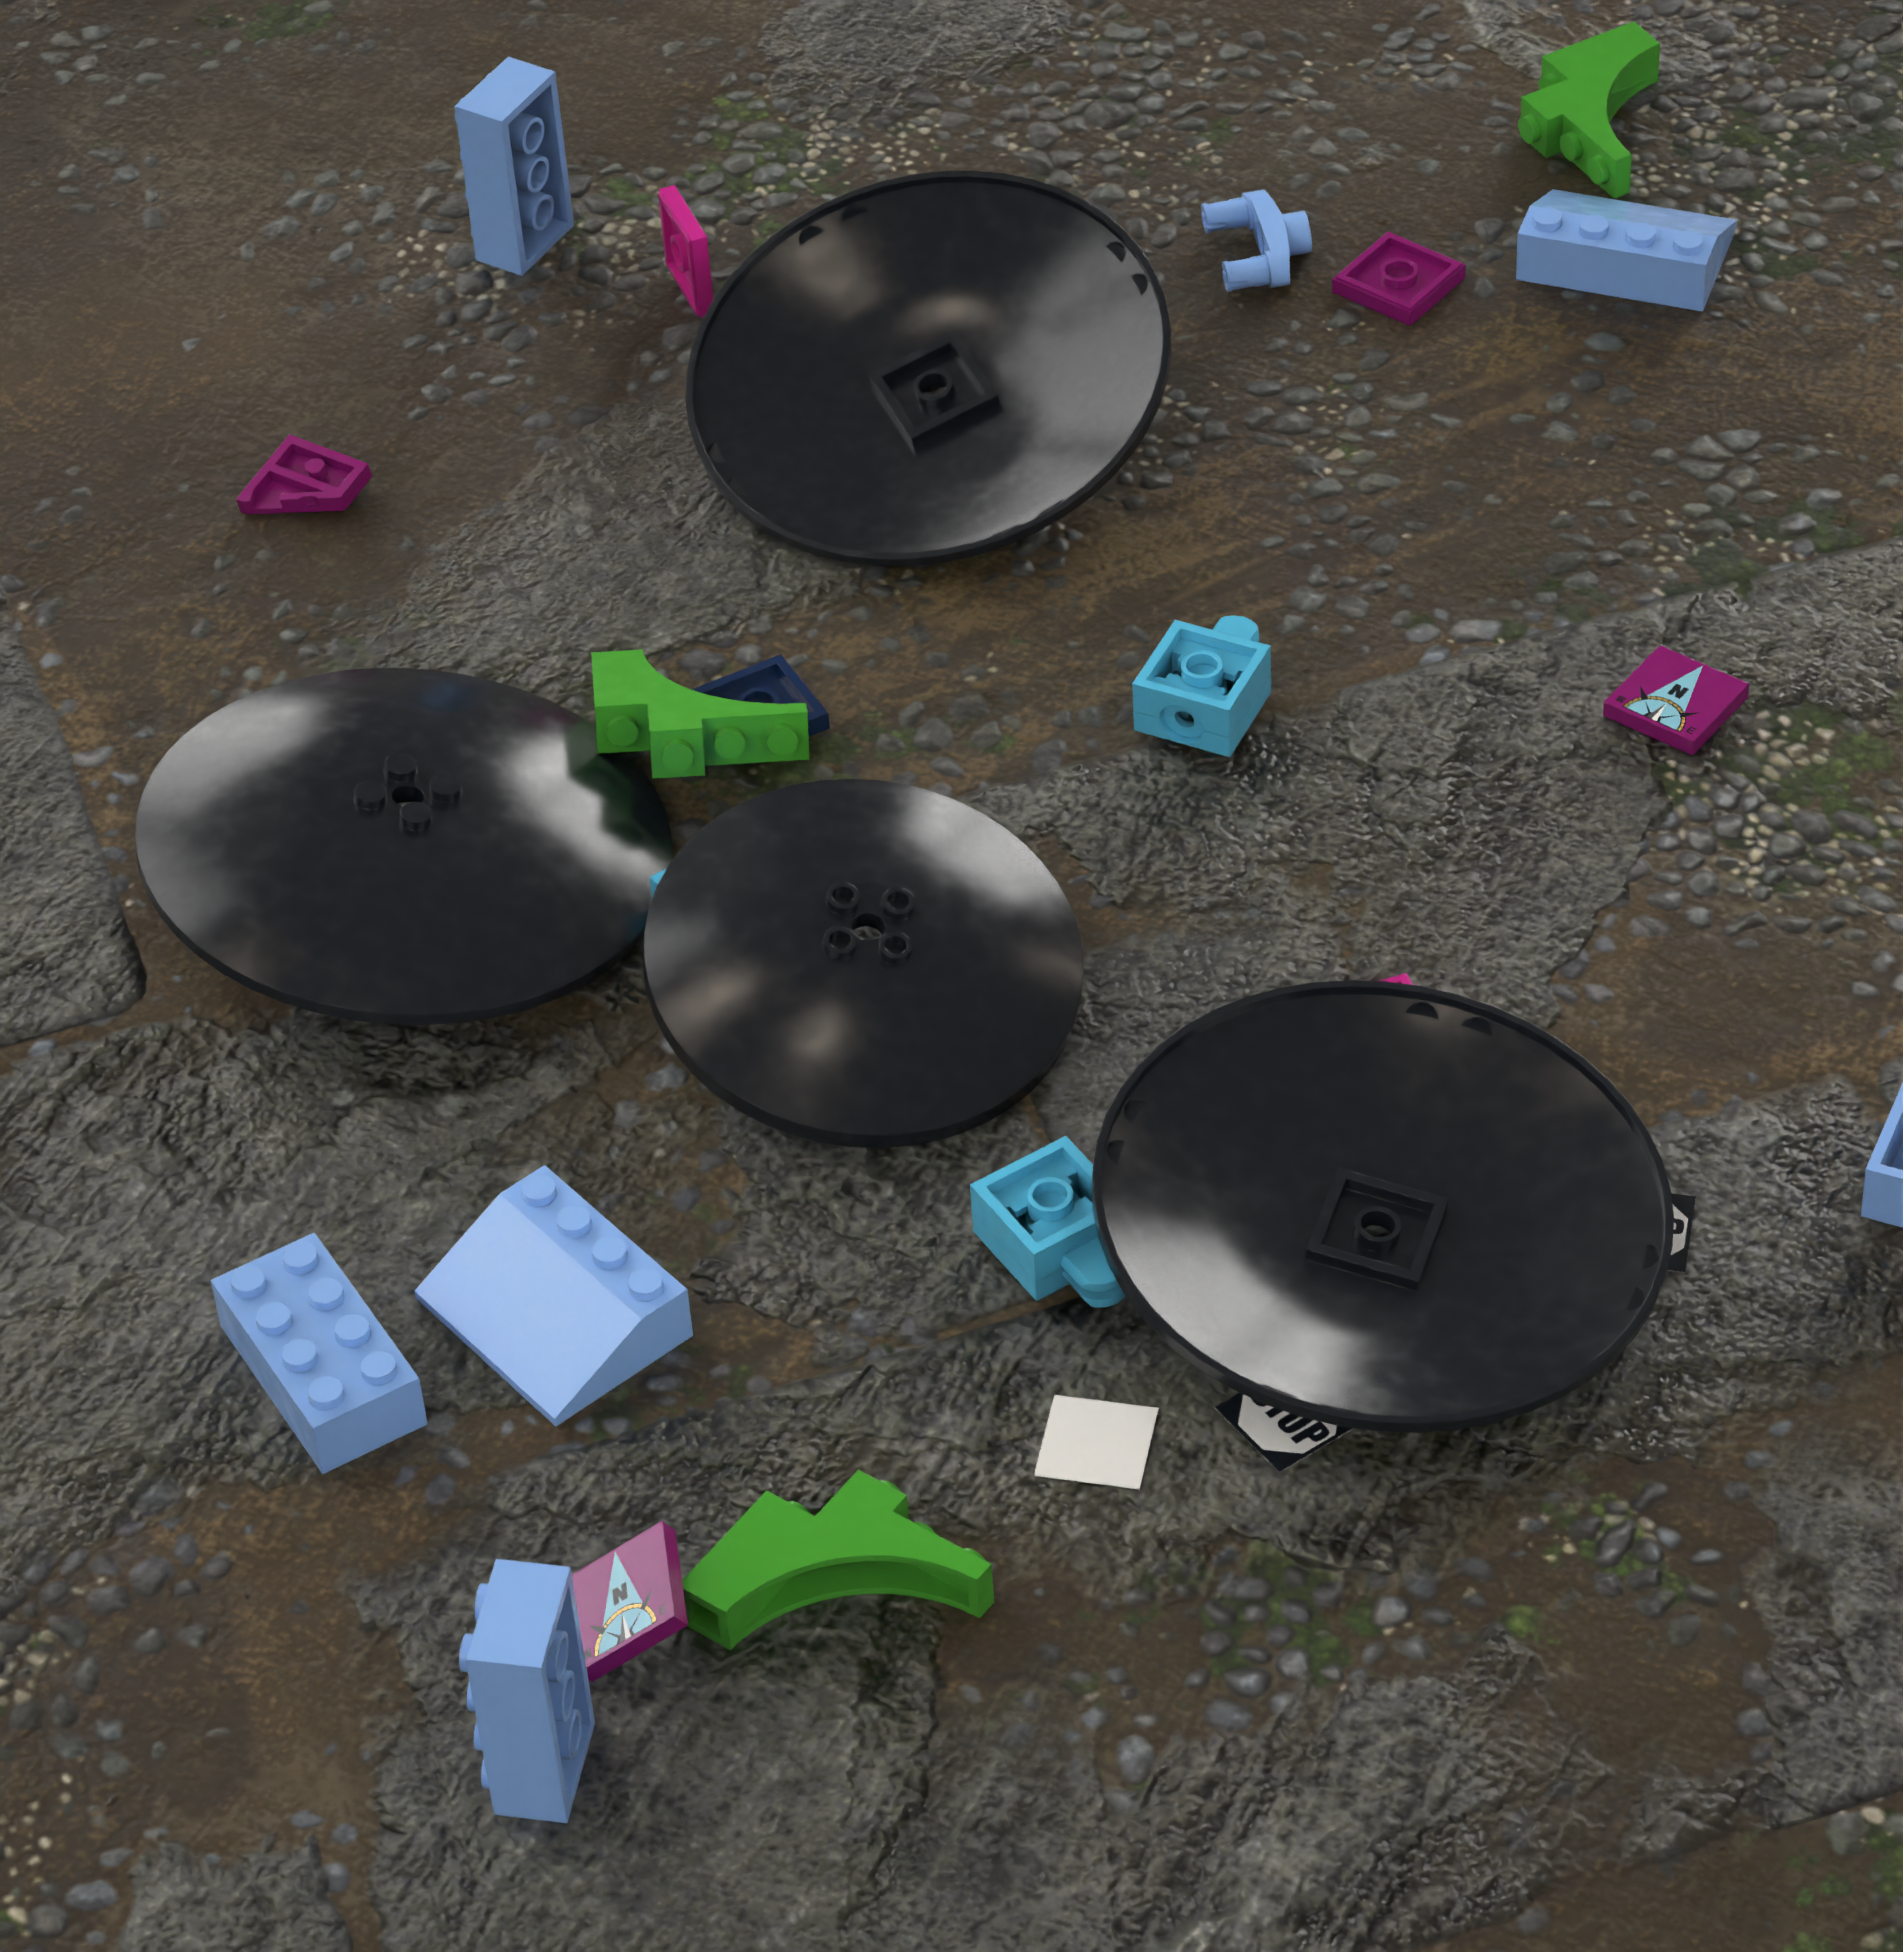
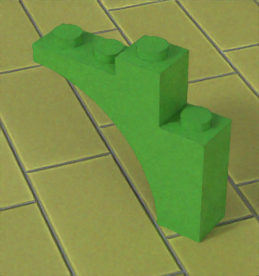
[1518,21,1660,199]
[591,649,810,779]
[682,1469,994,1651]

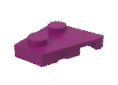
[236,434,373,514]

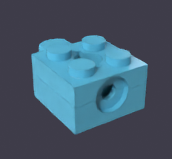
[1132,615,1271,757]
[970,1136,1125,1308]

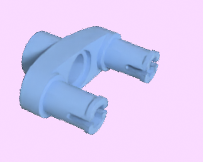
[1201,190,1312,292]

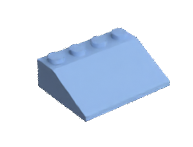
[1516,189,1737,312]
[414,1165,693,1427]

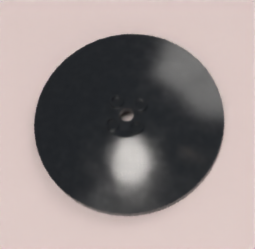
[643,779,1084,1148]

